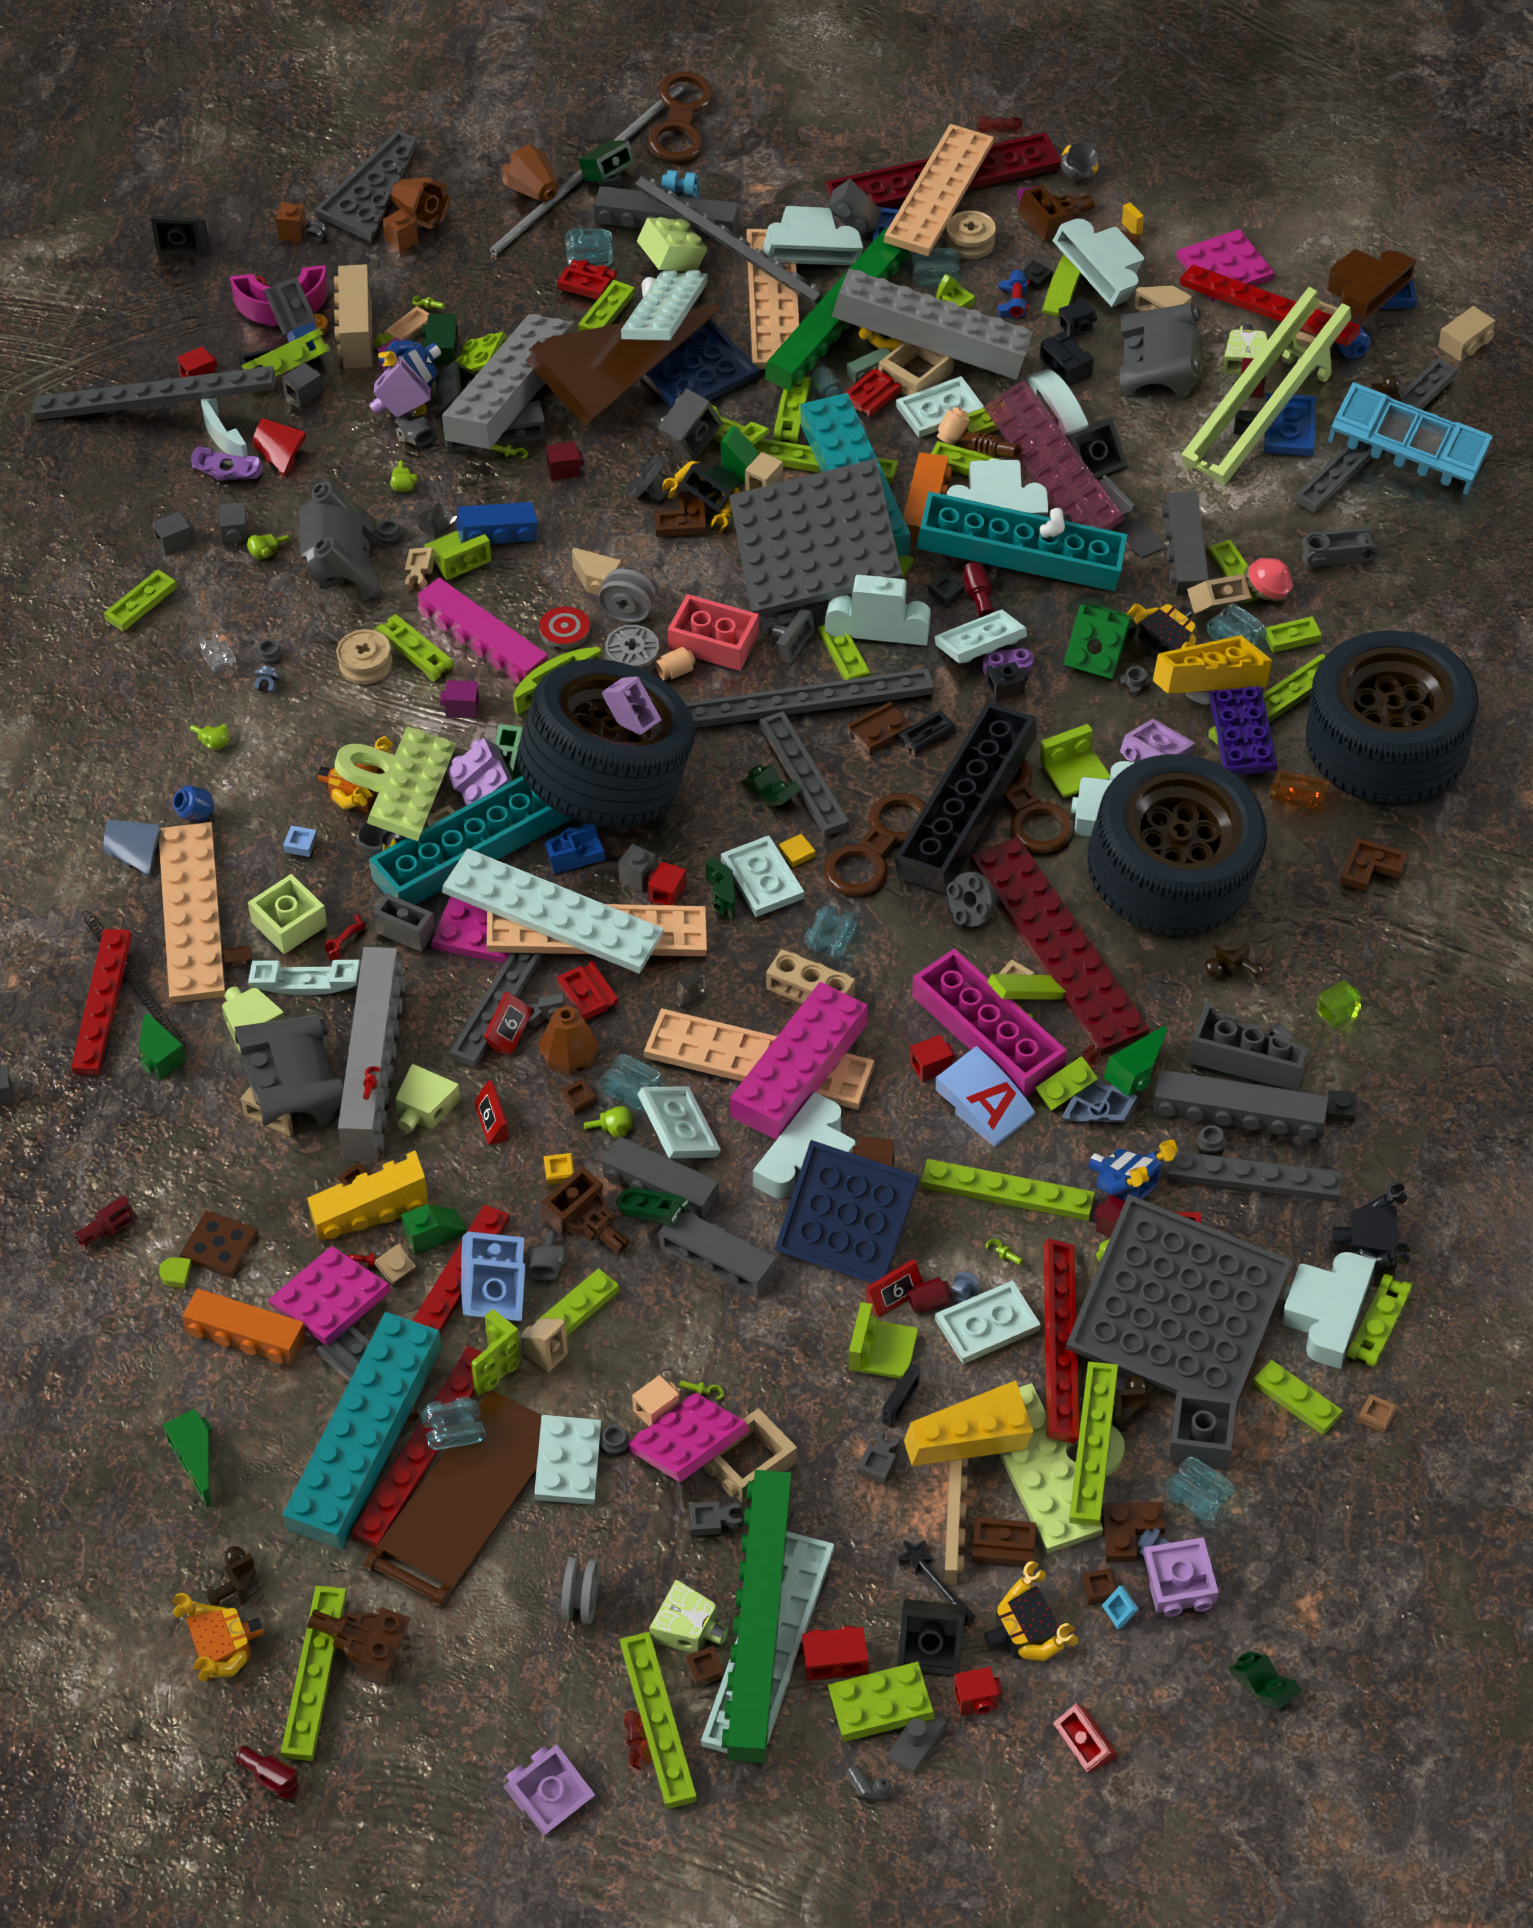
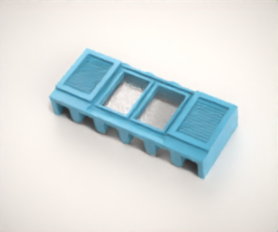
[1328,382,1493,495]

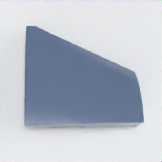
[103,819,161,878]
[1062,1080,1138,1122]

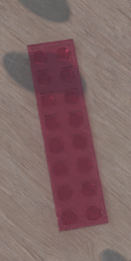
[983,379,1124,530]

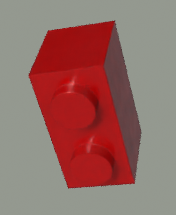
[802,1626,868,1682]

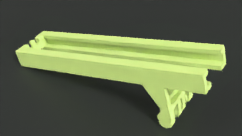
[1181,287,1351,486]

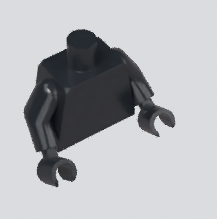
[1331,1182,1411,1271]

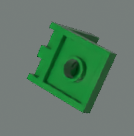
[1063,604,1140,679]

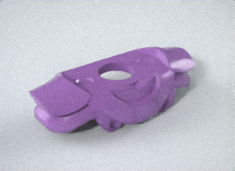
[191,447,262,481]

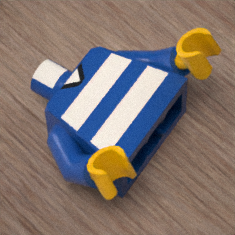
[378,340,442,417]
[1088,1140,1178,1201]

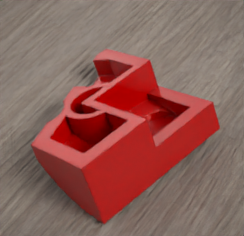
[252,418,306,477]

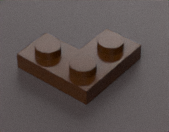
[654,491,706,537]
[1340,838,1408,891]
[1102,1502,1166,1562]

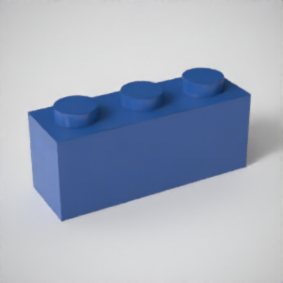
[456,502,538,544]

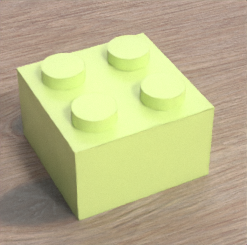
[637,217,708,271]
[248,874,328,954]

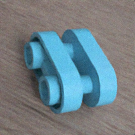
[661,170,700,198]

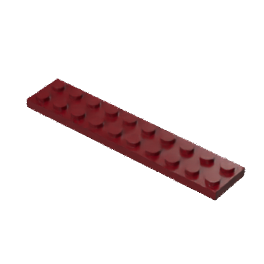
[825,132,1062,208]
[970,836,1150,1056]

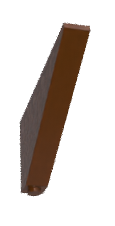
[525,304,721,427]

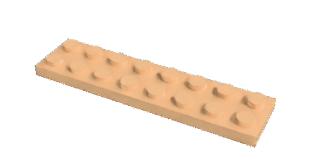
[884,124,994,256]
[746,229,799,370]
[159,822,225,1003]
[487,904,707,956]
[644,1008,874,1110]

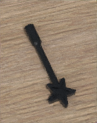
[898,1540,976,1625]

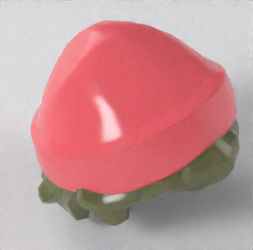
[1244,558,1293,602]

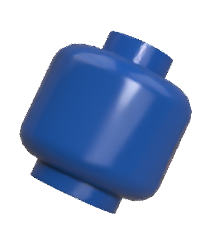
[1335,327,1371,359]
[173,785,214,823]

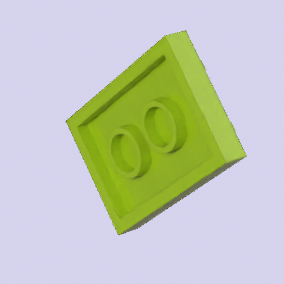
[828,1662,934,1742]

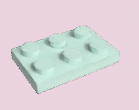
[896,376,984,438]
[934,609,1027,664]
[721,835,804,917]
[637,1086,721,1159]
[935,1280,1041,1365]
[534,1415,601,1505]

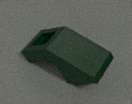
[741,764,801,806]
[705,856,735,920]
[1228,1651,1302,1709]

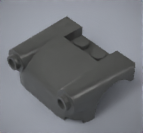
[1120,303,1203,399]
[299,481,380,602]
[234,1015,344,1127]

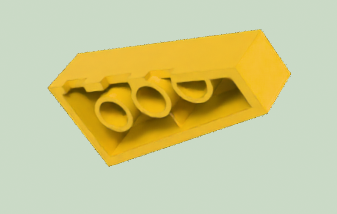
[1153,635,1272,694]
[307,1150,429,1241]
[904,1380,1033,1466]

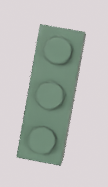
[847,348,891,383]

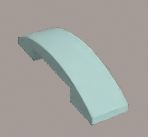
[1026,369,1089,434]
[201,397,248,457]
[248,960,361,995]

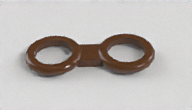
[648,71,713,163]
[1001,759,1074,853]
[824,793,926,896]

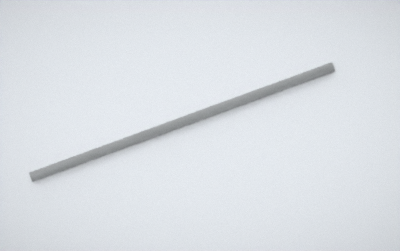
[490,83,685,256]

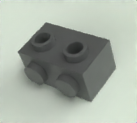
[828,179,881,238]
[372,893,435,952]

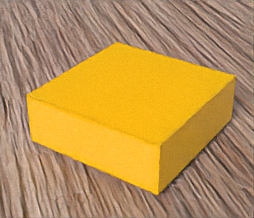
[1122,202,1144,235]
[778,834,815,868]
[543,1153,574,1185]

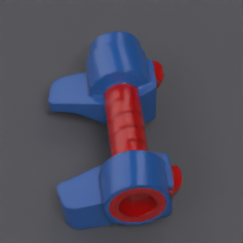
[997,270,1030,318]

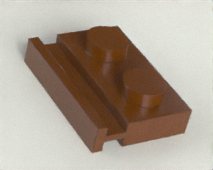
[848,702,912,755]
[972,1517,1036,1567]

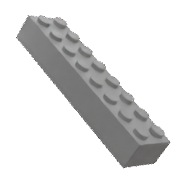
[832,269,1033,380]
[442,314,573,449]
[338,947,405,1162]

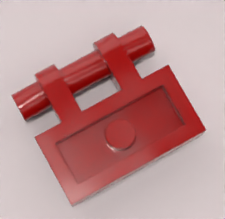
[557,259,617,300]

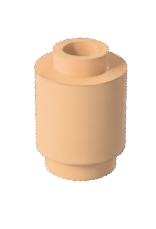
[937,406,970,445]
[655,647,695,680]

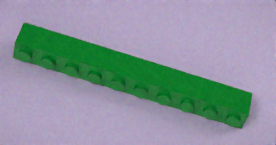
[765,227,911,391]
[721,1470,791,1763]

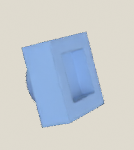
[283,825,318,857]

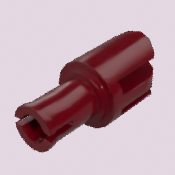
[963,562,994,618]
[74,1195,138,1249]
[235,1745,299,1799]

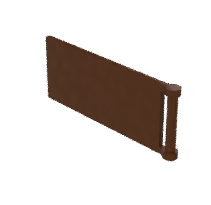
[363,1390,542,1607]

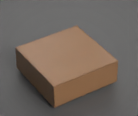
[1357,1394,1398,1434]

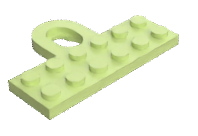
[335,726,456,841]
[999,1383,1125,1554]

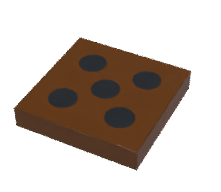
[180,1210,258,1278]

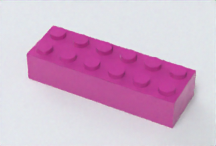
[912,948,1067,1098]
[730,982,868,1140]

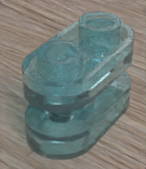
[565,229,614,267]
[912,248,961,286]
[1207,604,1266,644]
[804,904,858,959]
[599,1054,665,1109]
[420,1397,486,1450]
[1165,1457,1236,1520]

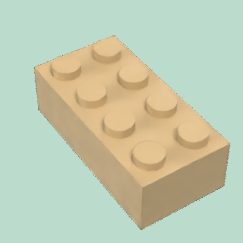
[334,264,373,369]

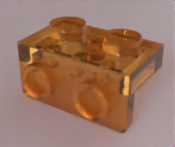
[1269,769,1330,811]

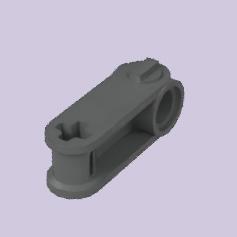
[1302,528,1379,568]

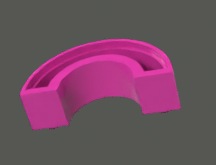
[230,265,328,327]

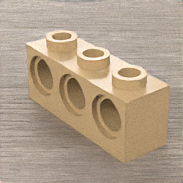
[766,949,855,1004]

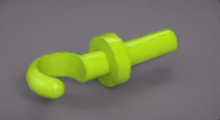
[412,295,445,309]
[490,444,528,460]
[985,1239,1024,1266]
[679,1380,724,1400]

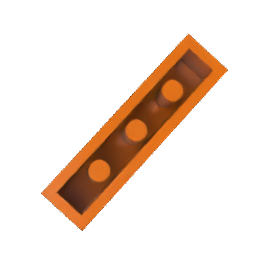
[903,452,952,543]
[182,1288,307,1366]

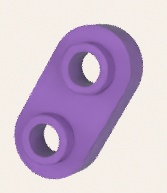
[982,648,1034,674]

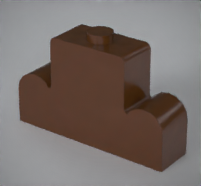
[1327,249,1416,324]

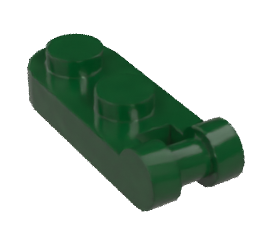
[616,1188,690,1228]

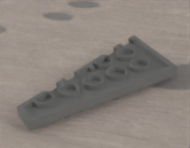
[314,130,417,242]

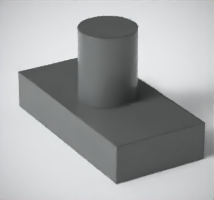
[771,609,816,664]
[887,1715,946,1776]

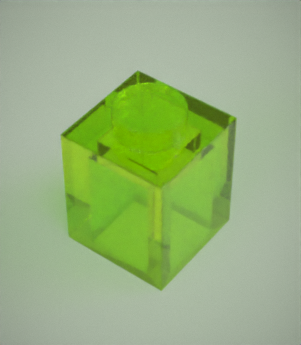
[1316,979,1362,1029]

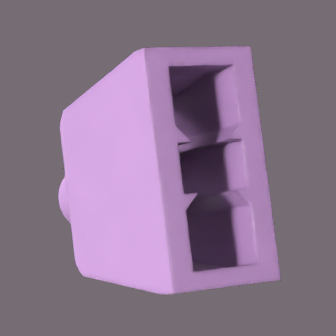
[370,356,431,417]
[602,677,661,735]

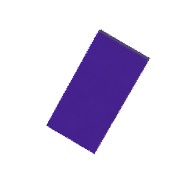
[1209,686,1278,775]

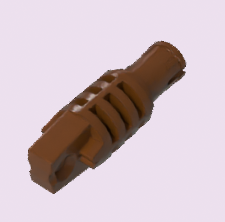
[959,432,1023,460]

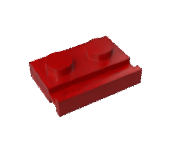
[843,368,902,418]
[557,961,618,1020]

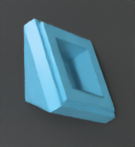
[1102,1585,1139,1630]

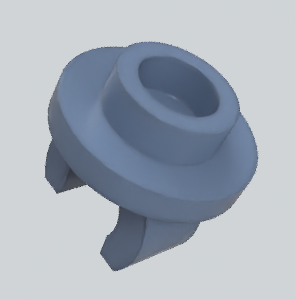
[254,666,281,693]
[952,1272,981,1303]
[1138,1528,1170,1555]

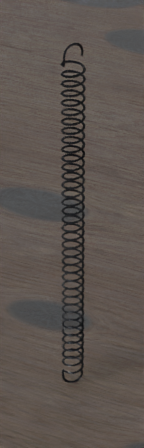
[82,910,186,1048]

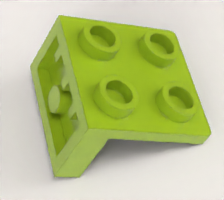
[456,332,508,372]
[424,531,492,580]
[1040,724,1110,797]
[849,1302,918,1379]
[471,1309,521,1396]

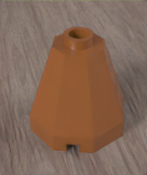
[502,144,558,202]
[391,177,451,229]
[539,1006,599,1075]

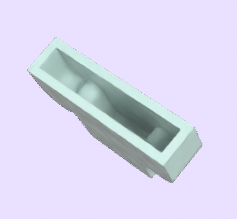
[763,206,863,266]
[1053,218,1144,307]
[947,458,1048,517]
[825,575,931,646]
[1071,761,1135,836]
[753,1092,855,1199]
[1282,1252,1376,1369]

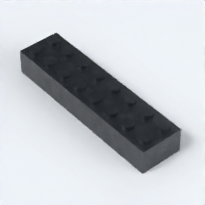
[895,702,1037,894]

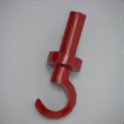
[363,1066,381,1100]
[348,1252,379,1267]

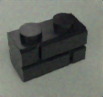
[1040,331,1094,387]

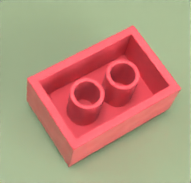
[667,594,759,671]

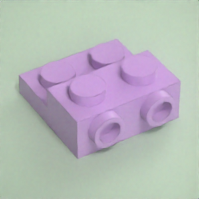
[1120,719,1196,762]
[446,738,513,805]
[1143,1537,1219,1617]
[503,1744,595,1835]

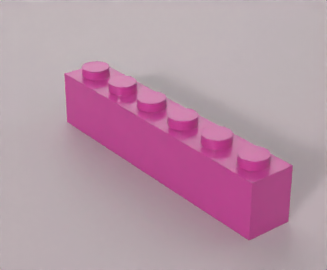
[417,578,548,683]

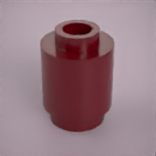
[907,1277,952,1314]

